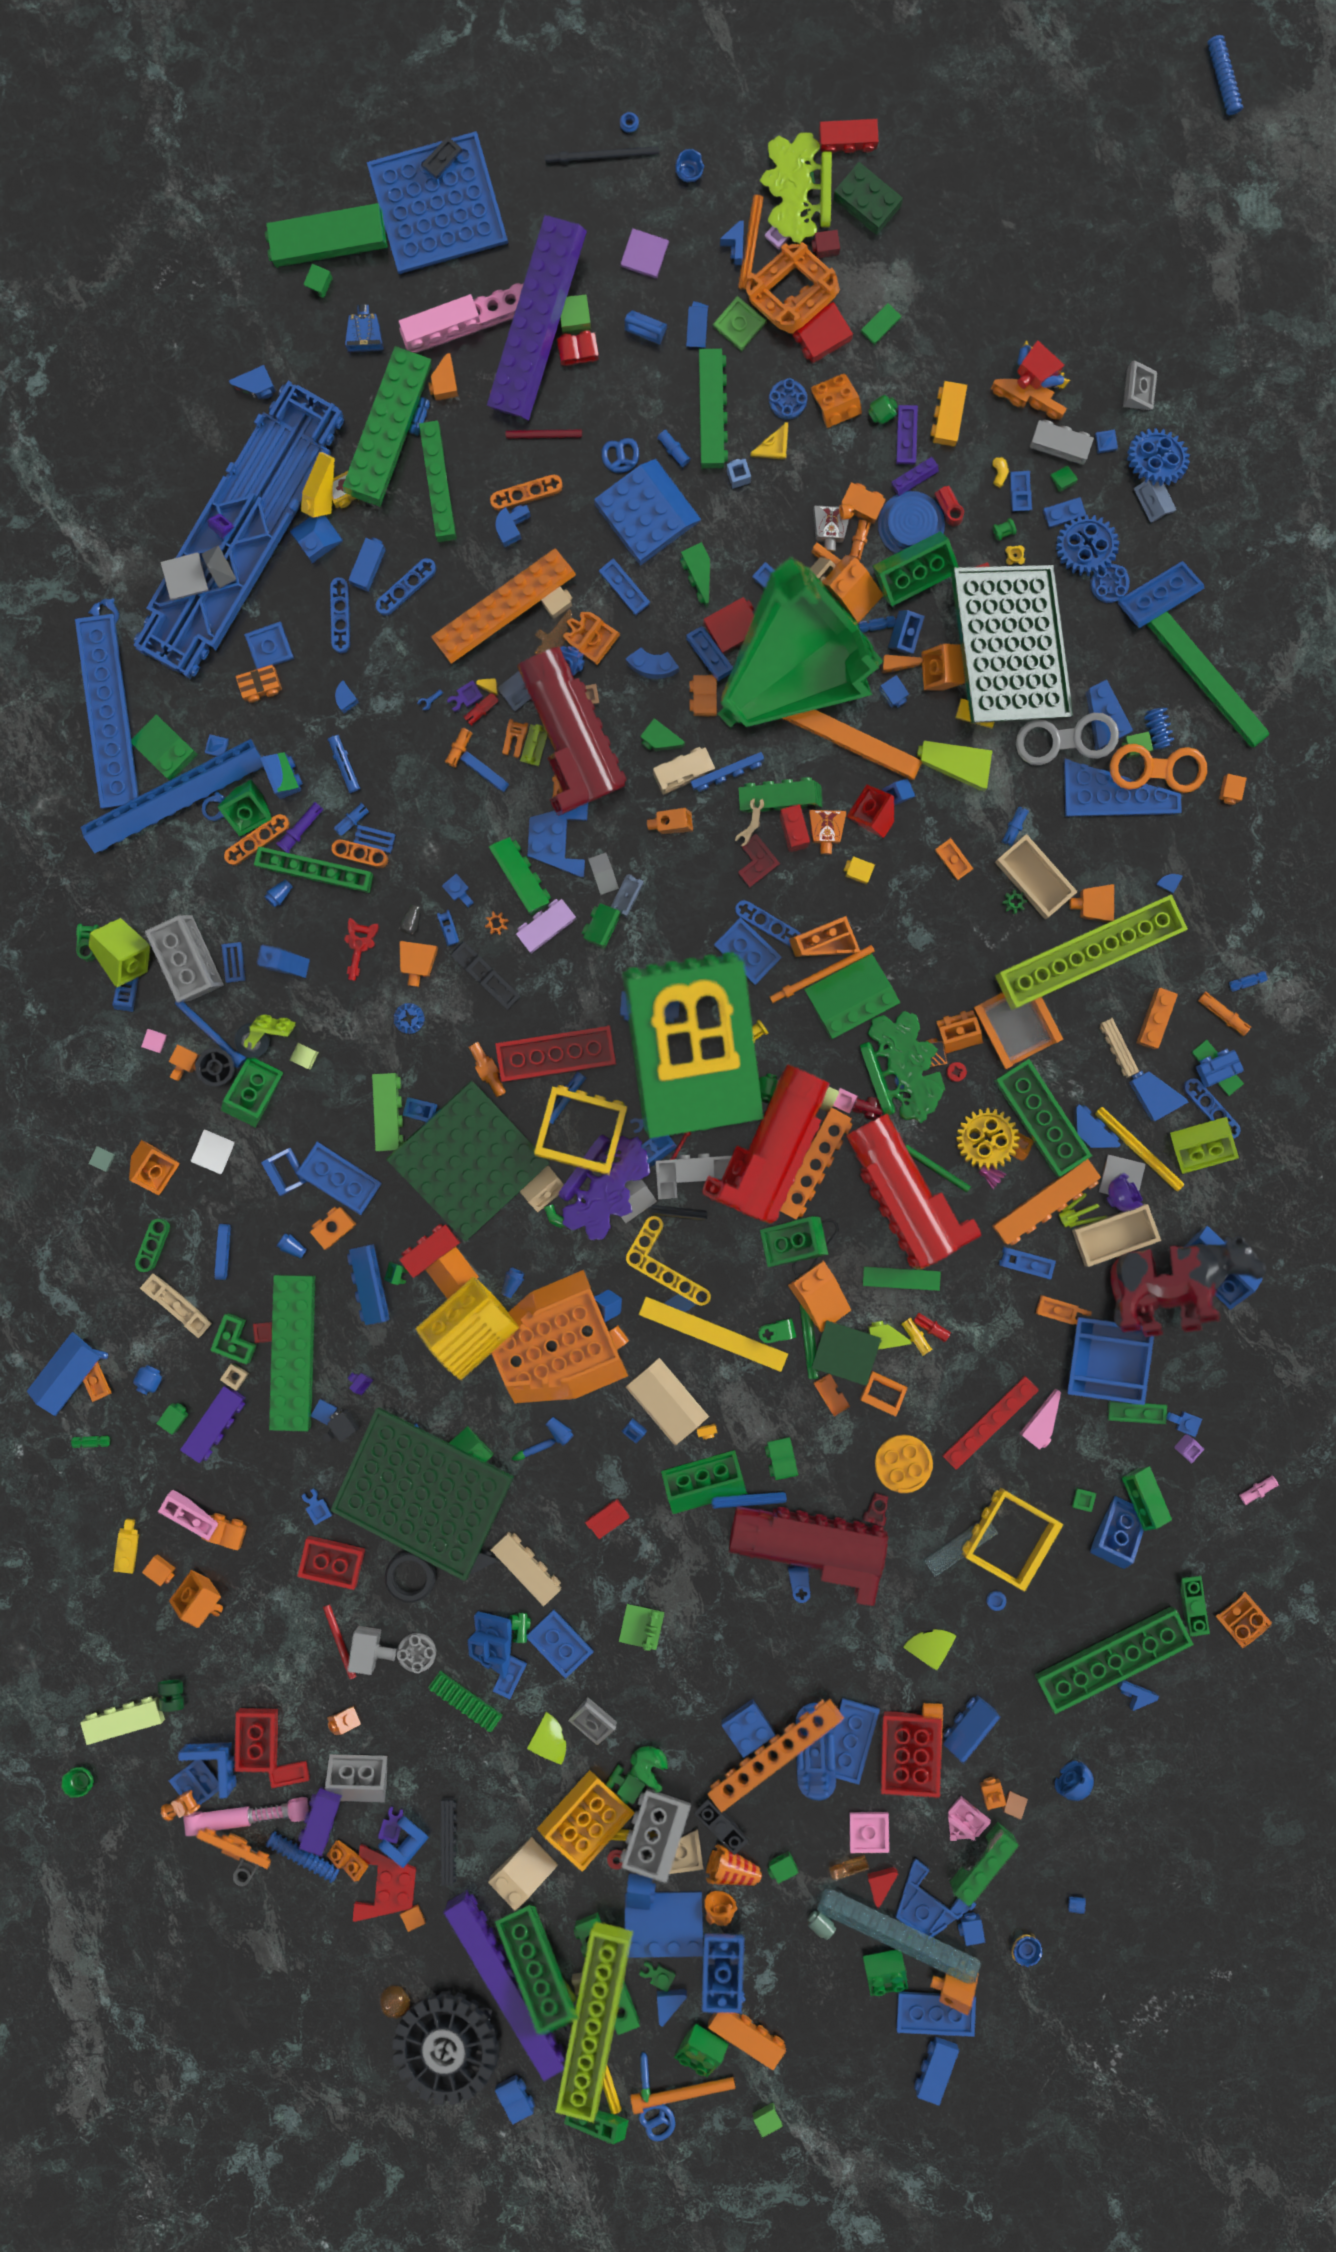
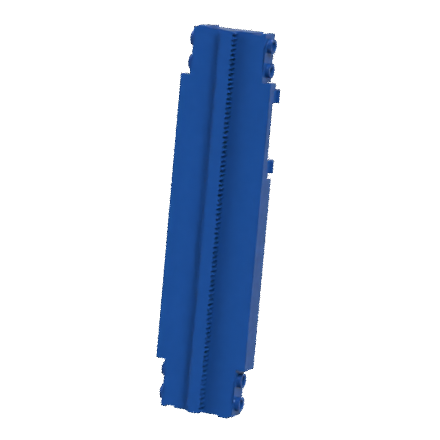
[134,381,344,679]

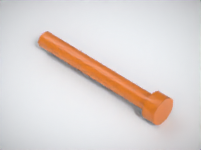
[630,2077,736,2115]

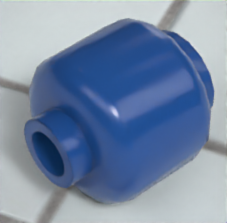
[133,1365,162,1395]

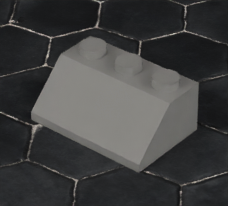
[325,1754,387,1802]

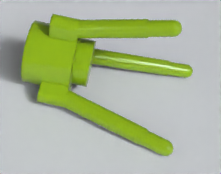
[1059,1193,1107,1228]

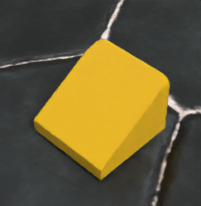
[477,678,498,696]

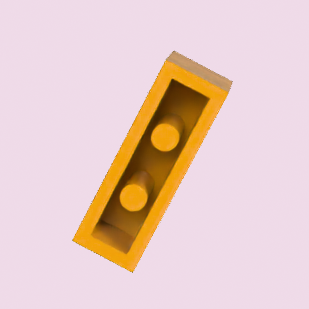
[931,381,967,446]

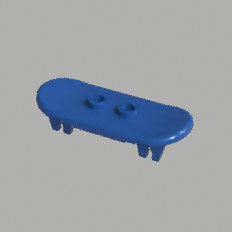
[796,1703,836,1801]

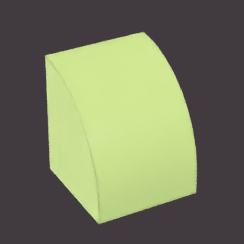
[290,1043,319,1070]
[819,1087,839,1112]

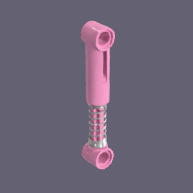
[183,1797,309,1836]

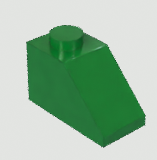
[640,718,685,751]

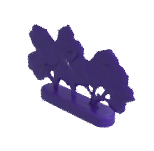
[559,1135,650,1240]

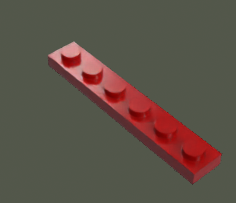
[942,1376,1039,1470]

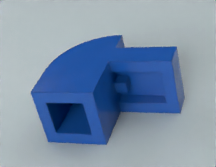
[496,505,531,548]

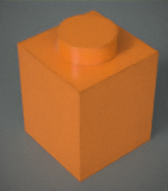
[1219,774,1247,805]
[142,1554,175,1586]

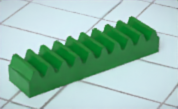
[428,1671,502,1732]

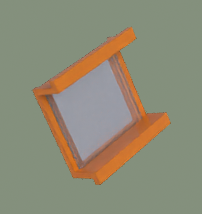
[973,992,1063,1069]

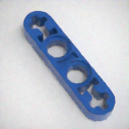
[376,558,436,616]
[330,577,350,653]
[735,901,801,947]
[1183,1079,1241,1138]

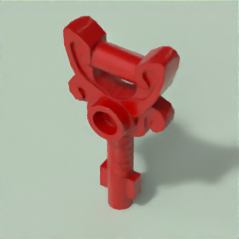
[345,918,379,981]

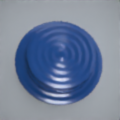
[878,491,945,554]

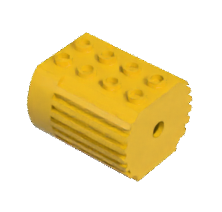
[416,1277,519,1380]

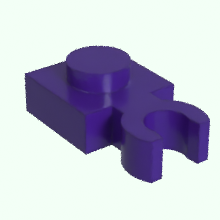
[447,680,483,712]
[378,1806,403,1844]

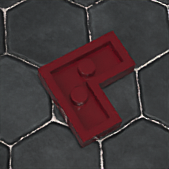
[738,834,780,888]

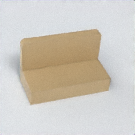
[520,1166,564,1212]

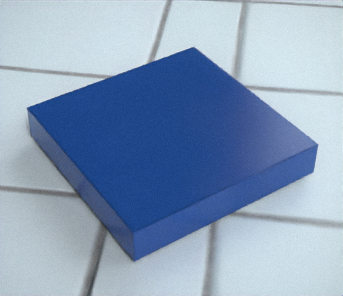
[244,622,294,669]

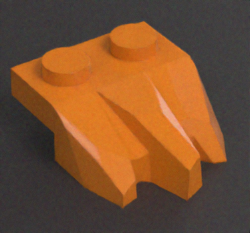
[563,612,620,665]

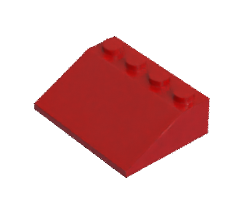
[881,1711,942,1797]

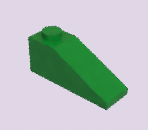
[564,2110,629,2145]

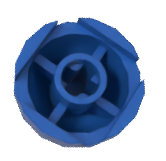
[1055,1761,1094,1801]

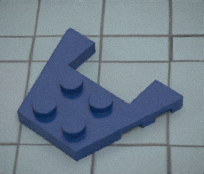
[528,803,588,878]
[895,1858,976,1941]

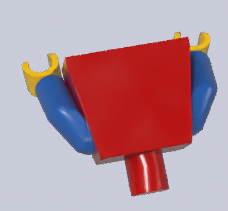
[1017,341,1070,389]

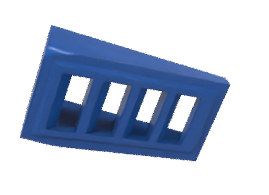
[113,977,139,1012]

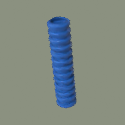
[1207,35,1243,115]
[266,1831,340,1883]

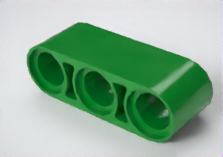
[135,1219,170,1272]

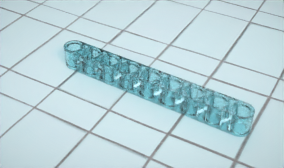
[817,1889,981,1984]

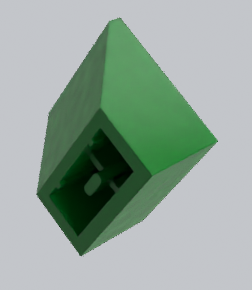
[863,1949,908,1996]
[674,2024,729,2078]

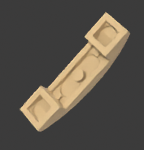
[140,1274,212,1338]

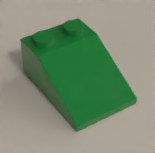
[131,714,198,780]
[221,1057,283,1127]
[760,1217,828,1267]

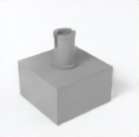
[348,1626,396,1675]

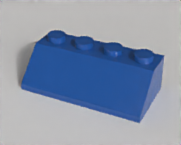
[1184,1226,1263,1310]
[347,1244,390,1325]

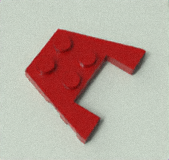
[353,1844,416,1922]

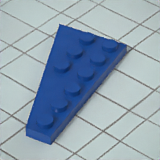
[1064,759,1181,817]

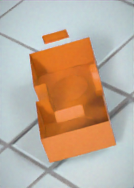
[813,1374,850,1416]

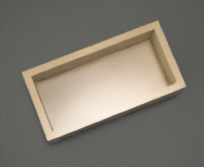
[995,834,1077,919]
[1072,1204,1161,1267]

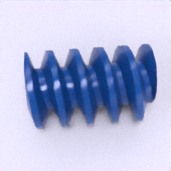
[1144,708,1174,750]

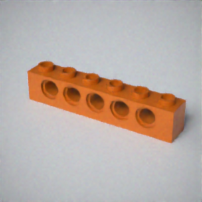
[780,1107,853,1220]

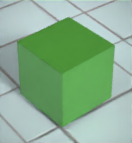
[560,295,591,335]

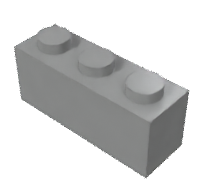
[1030,420,1094,465]

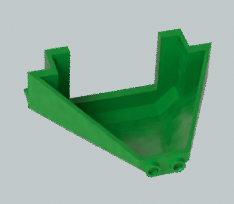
[720,557,883,727]

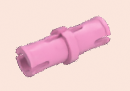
[1239,1475,1279,1505]

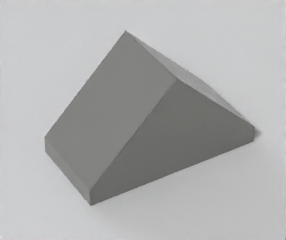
[588,853,619,895]

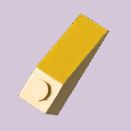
[301,452,334,518]

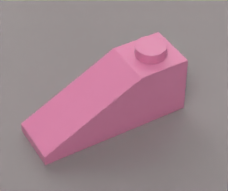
[1019,1389,1061,1450]
[158,1490,219,1541]

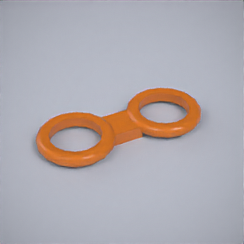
[1110,744,1207,793]

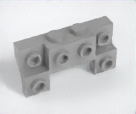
[656,1154,732,1199]

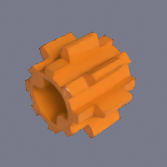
[485,911,508,935]

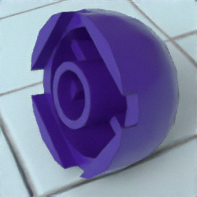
[1107,1172,1143,1212]

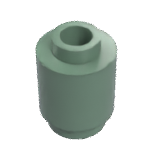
[807,1911,836,1940]

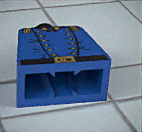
[345,304,384,351]

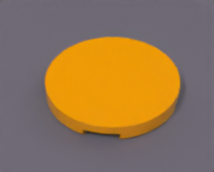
[875,1435,933,1493]

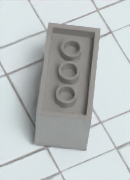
[145,915,224,1002]
[620,1789,691,1883]

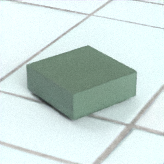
[89,1146,115,1172]

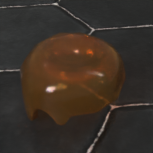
[380,1986,410,2019]

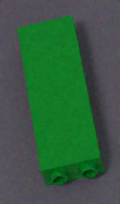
[265,203,387,267]

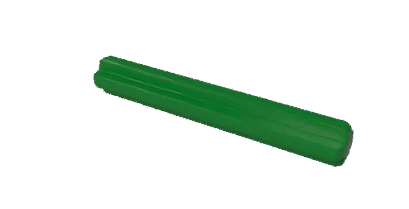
[800,1305,820,1379]

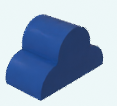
[702,1934,744,2013]

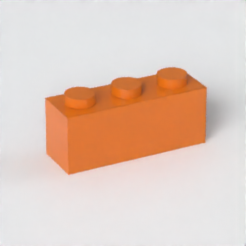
[1136,988,1178,1049]

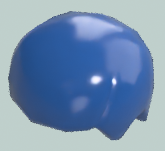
[675,149,704,182]

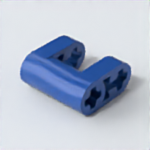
[378,1815,429,1868]

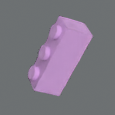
[516,899,576,953]

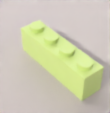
[81,1696,165,1745]

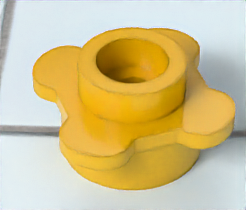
[1005,545,1025,565]

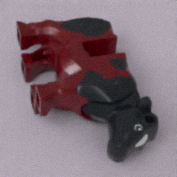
[1111,1236,1266,1337]

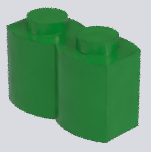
[765,1437,798,1480]

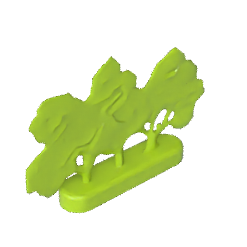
[759,133,832,243]

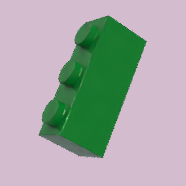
[1122,1466,1172,1531]

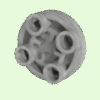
[397,1633,436,1673]

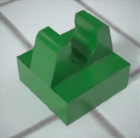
[384,1262,408,1285]

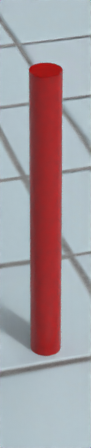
[323,1604,357,1679]

